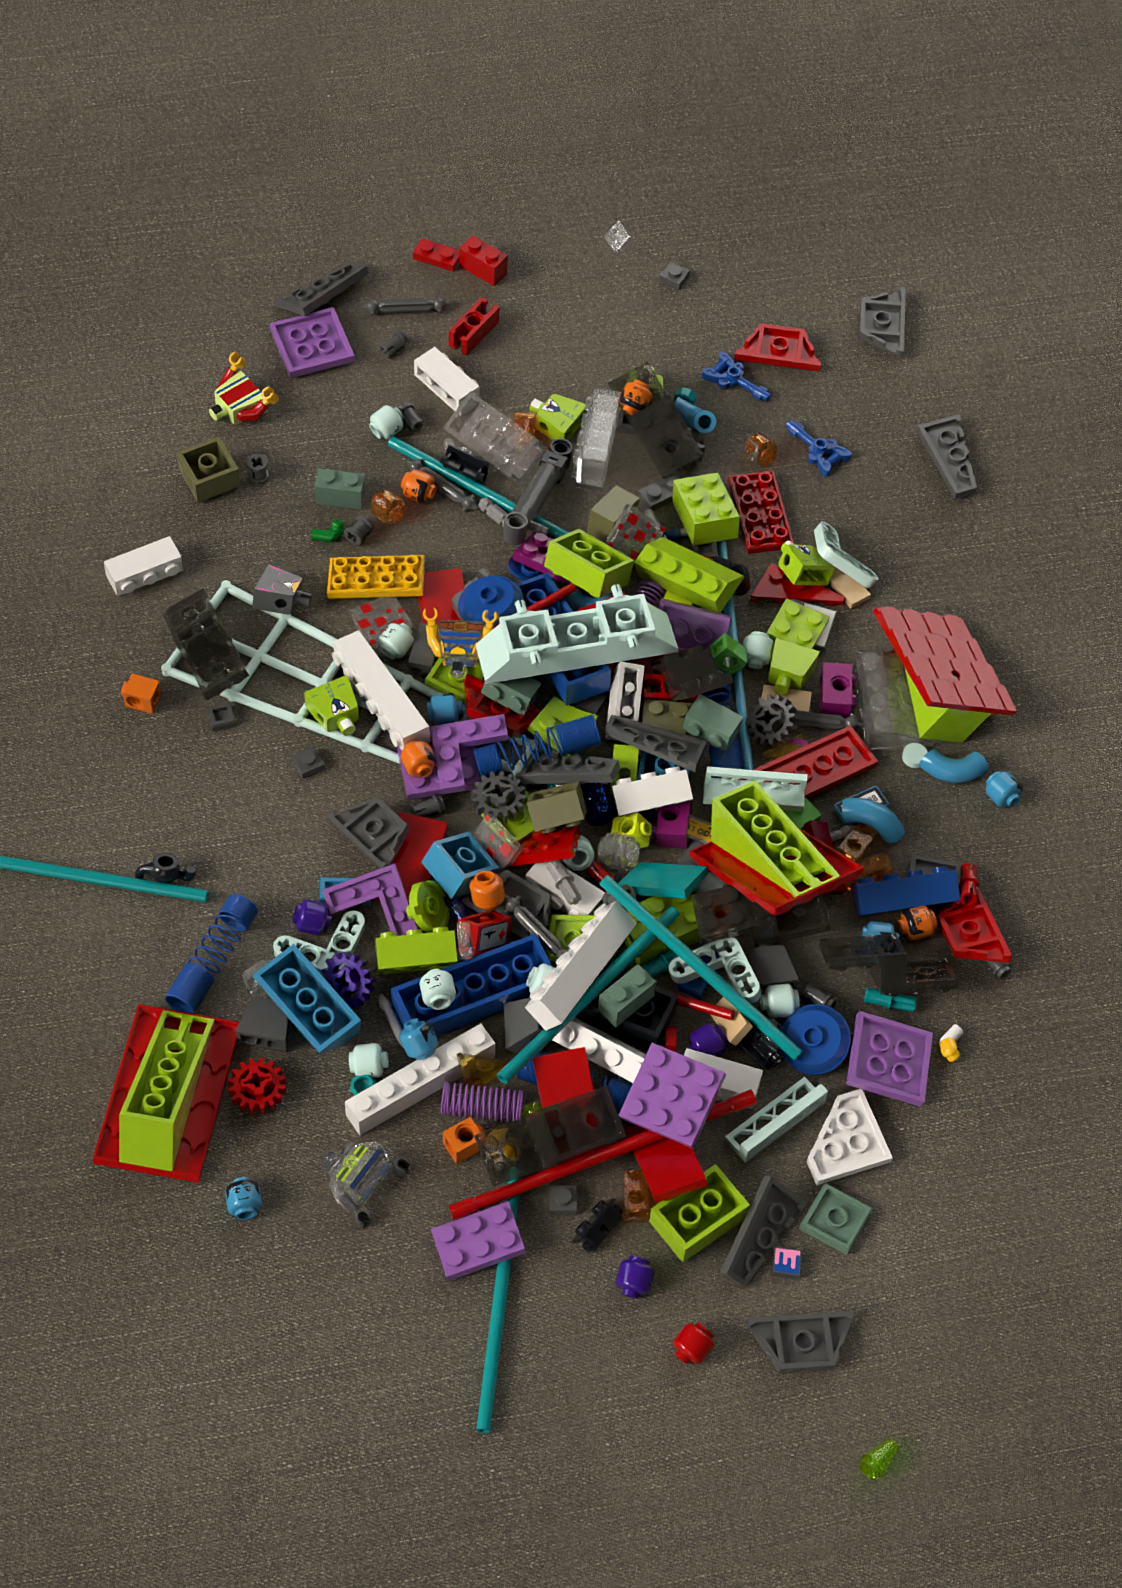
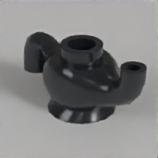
[135,853,196,884]

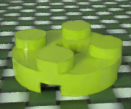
[406,880,450,933]

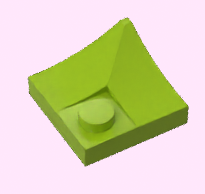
[528,696,598,757]

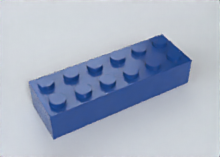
[516,572,611,706]
[391,934,552,1037]

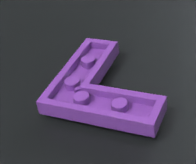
[431,714,509,794]
[322,864,418,936]

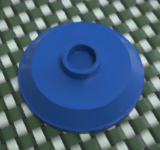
[458,576,524,630]
[780,1004,851,1076]

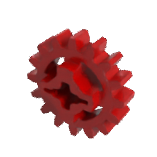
[228,1057,286,1115]

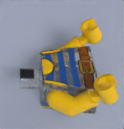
[423,608,499,677]

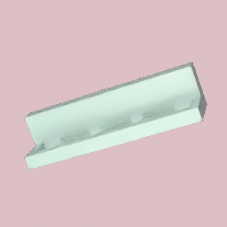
[703,766,807,812]
[724,1077,828,1163]

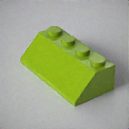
[634,537,744,613]

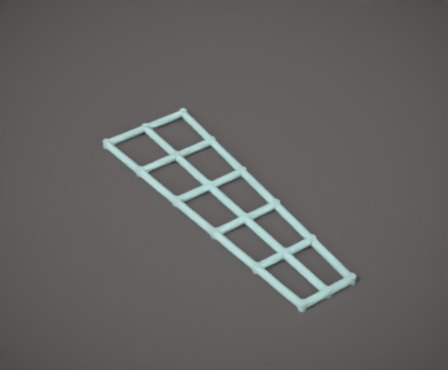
[161,580,538,794]

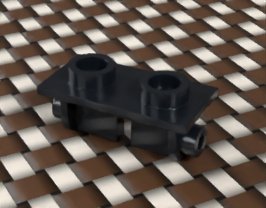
[440,444,490,482]
[738,1021,784,1072]
[572,1197,623,1253]

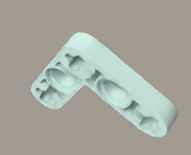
[814,521,879,589]
[273,910,365,977]
[669,936,761,1003]

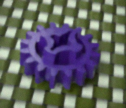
[322,951,376,1008]

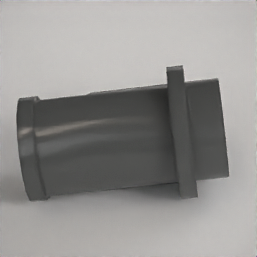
[379,331,408,358]
[398,402,424,432]
[412,795,445,817]
[986,961,1012,979]
[802,983,837,1008]

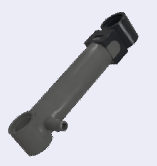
[502,438,573,545]

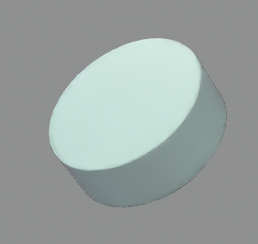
[902,743,928,768]

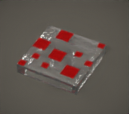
[605,504,666,565]
[350,597,414,649]
[472,814,524,875]

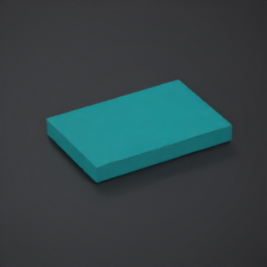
[618,862,708,899]

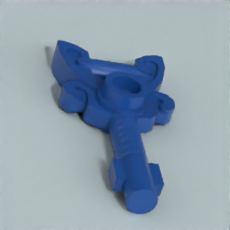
[702,351,771,402]
[786,420,852,476]

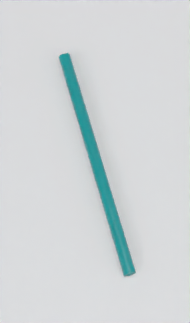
[388,436,569,538]
[0,856,209,903]
[599,875,803,1060]
[497,906,680,1084]
[476,1167,523,1433]

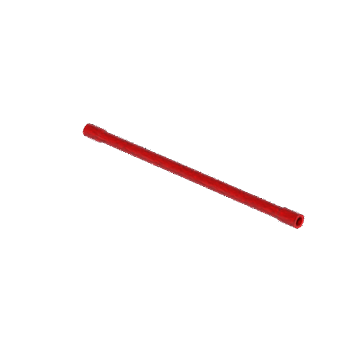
[448,1089,757,1221]

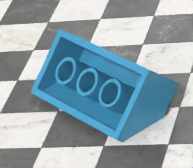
[252,944,361,1054]

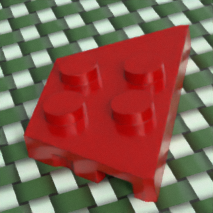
[734,323,821,371]
[464,673,542,737]
[495,825,580,868]
[937,888,1012,963]

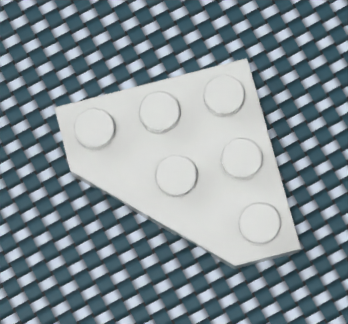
[807,1089,892,1185]

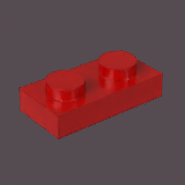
[413,238,459,272]

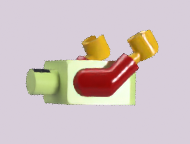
[209,352,278,425]

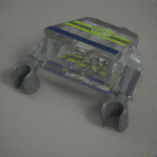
[323,1141,410,1228]

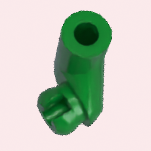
[311,519,345,542]

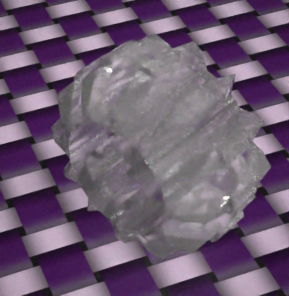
[597,832,640,871]

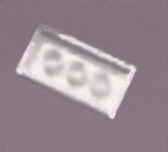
[572,388,621,492]
[443,391,547,485]

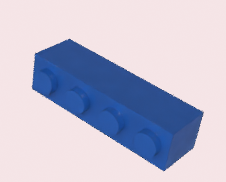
[851,866,960,915]

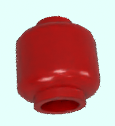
[673,1322,714,1365]

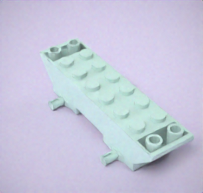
[476,584,678,684]

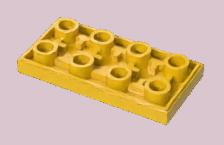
[327,555,425,599]

